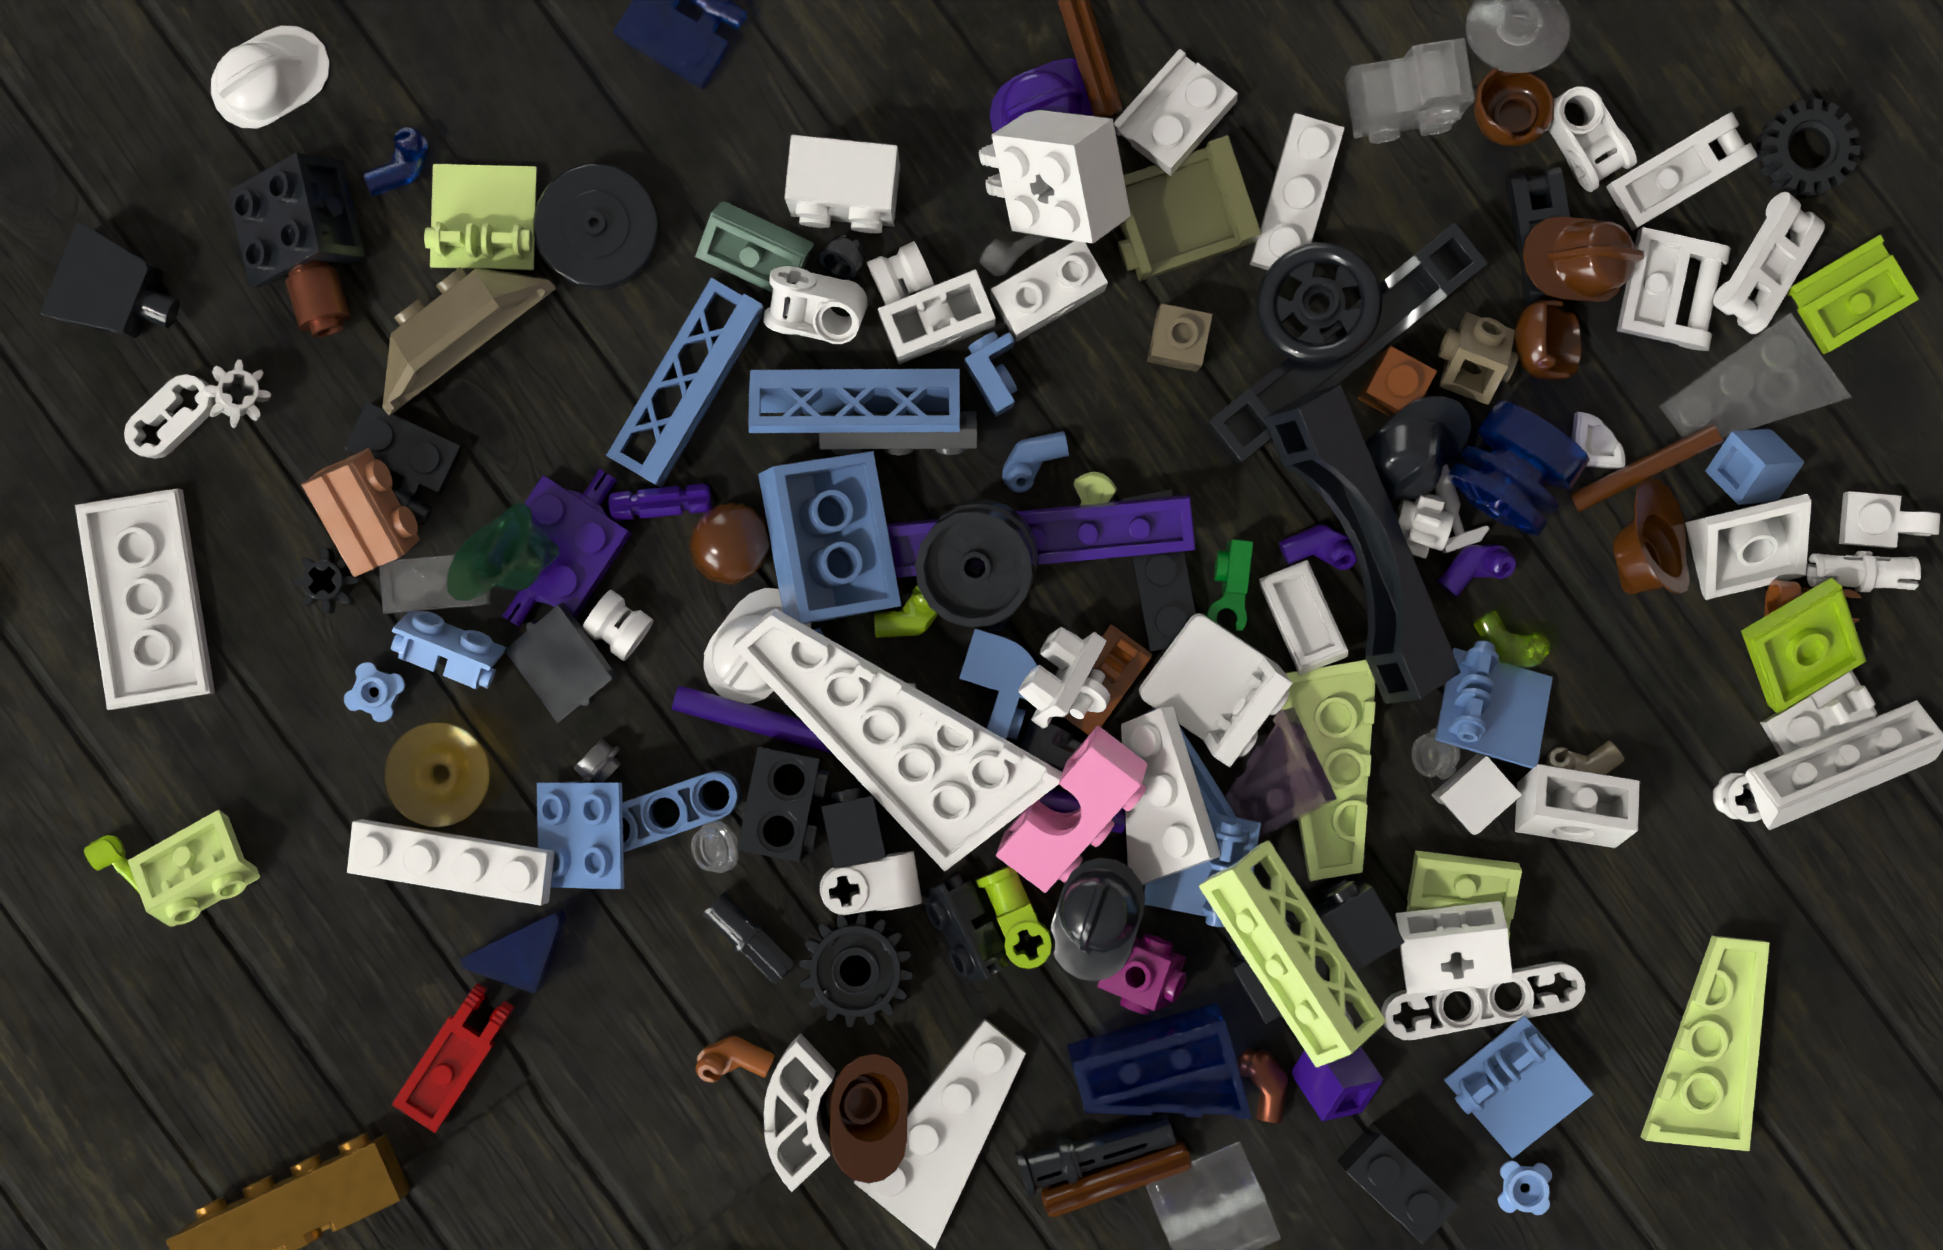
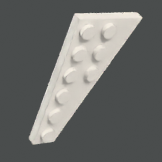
[733,608,1062,871]

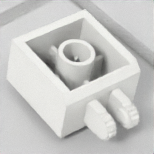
[979,110,1131,244]

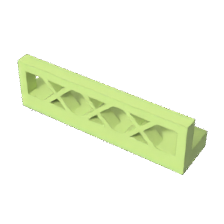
[1199,840,1386,1067]

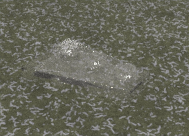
[1659,313,1851,438]

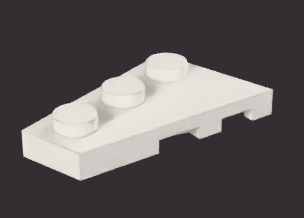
[1121,706,1221,886]

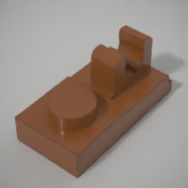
[1064,624,1153,736]

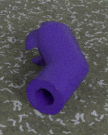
[1279,524,1357,570]
[1437,544,1516,598]

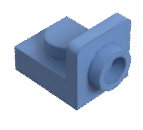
[964,331,1018,418]

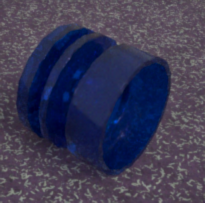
[1446,400,1590,536]

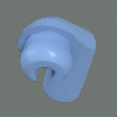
[1002,431,1069,493]

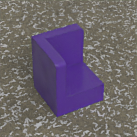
[1292,1046,1383,1122]

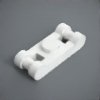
[1713,192,1825,334]

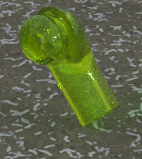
[1473,610,1550,668]

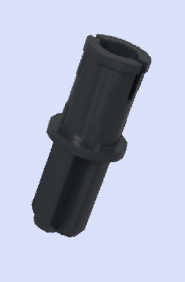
[702,891,794,984]

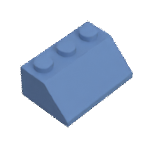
[758,451,901,624]

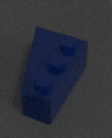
[1067,1003,1252,1119]

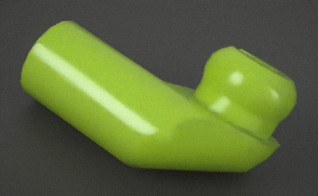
[874,585,939,638]

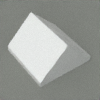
[1685,494,1811,600]

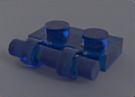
[613,0,748,90]

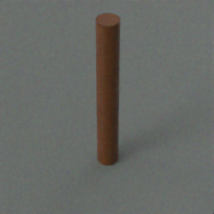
[1570,423,1723,512]

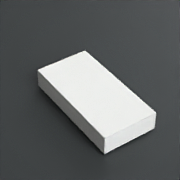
[1259,560,1348,676]

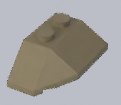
[382,267,556,416]

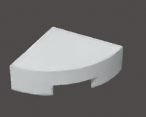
[1569,412,1625,469]

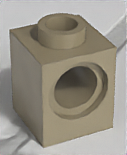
[1147,303,1213,372]

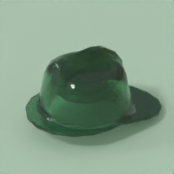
[446,503,559,601]

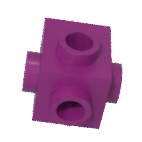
[1097,934,1186,1014]

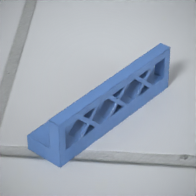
[606,278,765,488]
[748,369,960,433]

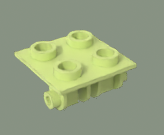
[424,164,537,270]

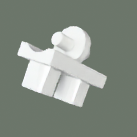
[1018,627,1110,729]

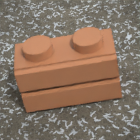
[301,449,420,577]

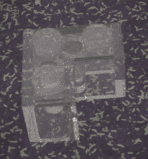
[1345,38,1475,143]

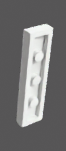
[347,819,555,906]

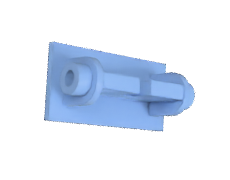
[391,609,507,689]

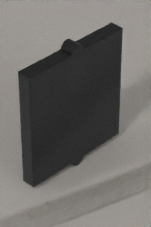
[504,602,617,723]

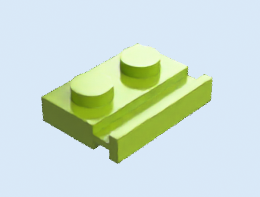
[1787,235,1919,354]

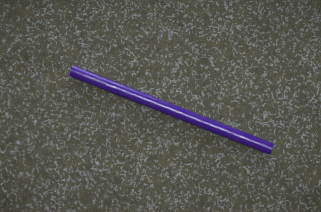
[672,685,1126,834]

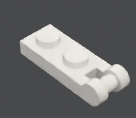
[1606,112,1758,231]

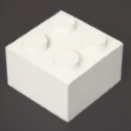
[785,135,900,233]

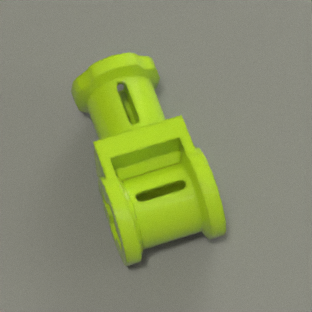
[976,866,1052,969]

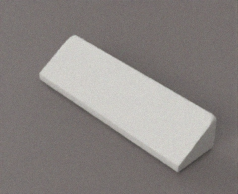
[1746,700,1943,830]

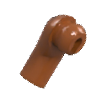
[696,1036,776,1083]

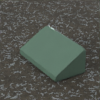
[695,201,814,293]

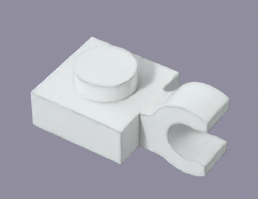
[1839,491,1940,548]

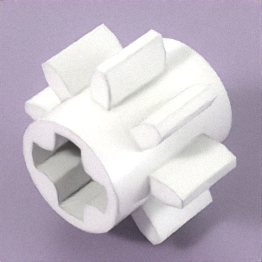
[202,359,271,428]
[1395,494,1454,559]

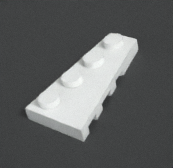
[854,1018,1026,1249]

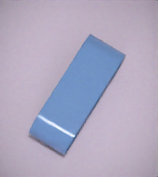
[622,771,741,852]

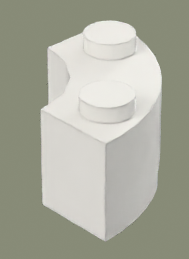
[764,1033,836,1192]

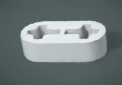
[124,374,215,459]

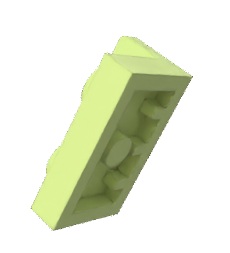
[128,809,260,927]

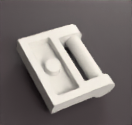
[1616,227,1731,351]

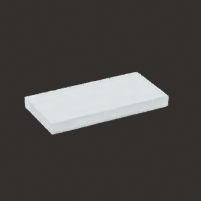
[75,488,215,710]

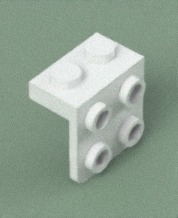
[1139,613,1292,767]

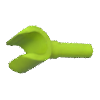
[84,835,139,893]

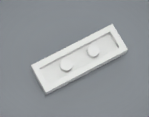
[1250,113,1345,270]

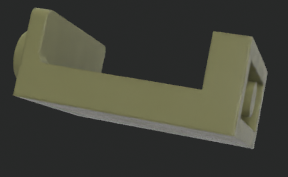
[1118,135,1261,282]

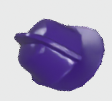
[989,58,1094,133]

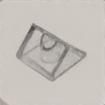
[1145,1142,1281,1250]

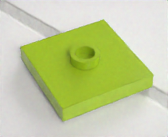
[1741,578,1866,714]

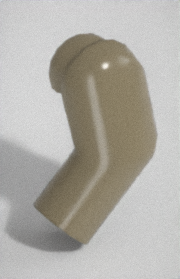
[1545,741,1625,775]

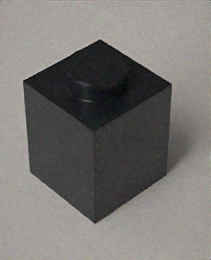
[821,787,887,869]

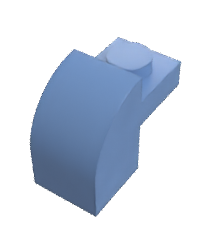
[959,629,1037,740]

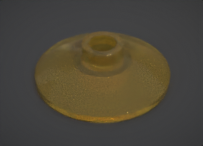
[384,723,490,827]

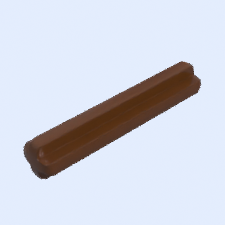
[1058,0,1123,118]
[1041,1141,1192,1218]

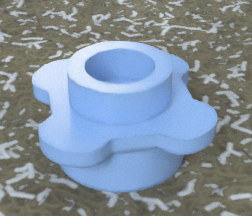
[344,662,405,722]
[1497,1160,1552,1215]

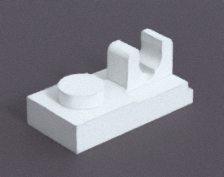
[1760,670,1878,756]

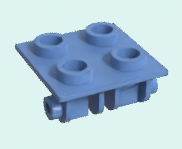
[1435,641,1553,769]
[536,781,624,889]
[1144,812,1261,927]
[1444,1014,1594,1159]

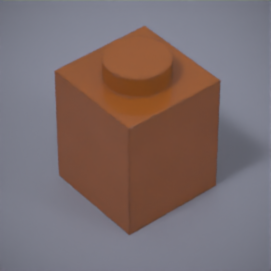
[1357,346,1437,417]

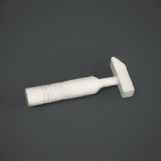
[1434,465,1489,554]

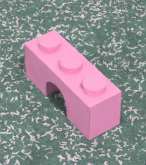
[996,726,1148,893]

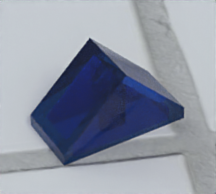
[460,909,567,993]

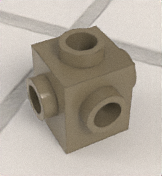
[1438,312,1518,405]

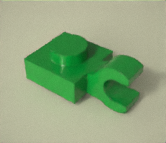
[1206,539,1253,631]

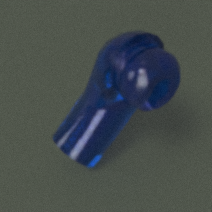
[363,127,428,196]

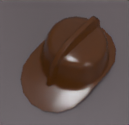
[1523,216,1644,302]
[1613,478,1690,594]
[826,1054,908,1184]

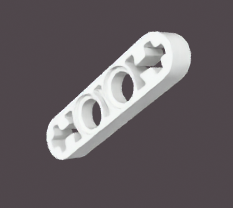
[1381,962,1585,1040]

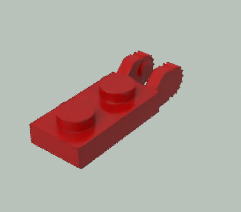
[392,983,515,1133]

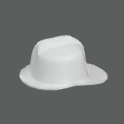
[211,26,330,129]
[703,588,811,704]

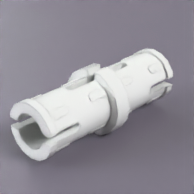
[1806,551,1921,592]

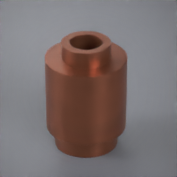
[285,260,350,338]

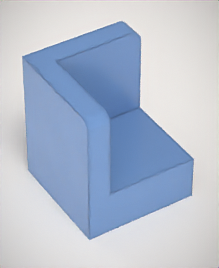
[1705,429,1804,505]

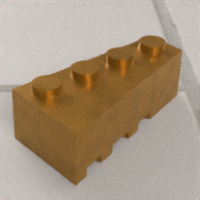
[166,1133,411,1250]

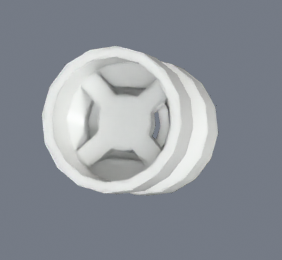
[867,241,934,305]
[582,589,654,661]

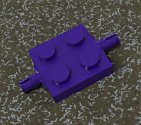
[486,468,632,627]

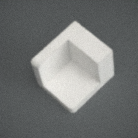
[1432,754,1521,835]

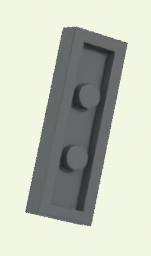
[819,411,977,455]

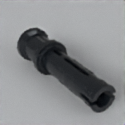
[1015,1113,1176,1197]

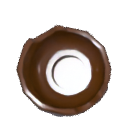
[1474,67,1555,147]
[1513,300,1581,380]
[689,502,771,585]

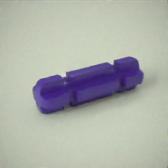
[609,483,712,521]

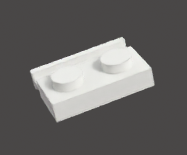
[1114,49,1238,176]

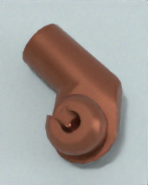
[1237,1049,1288,1123]

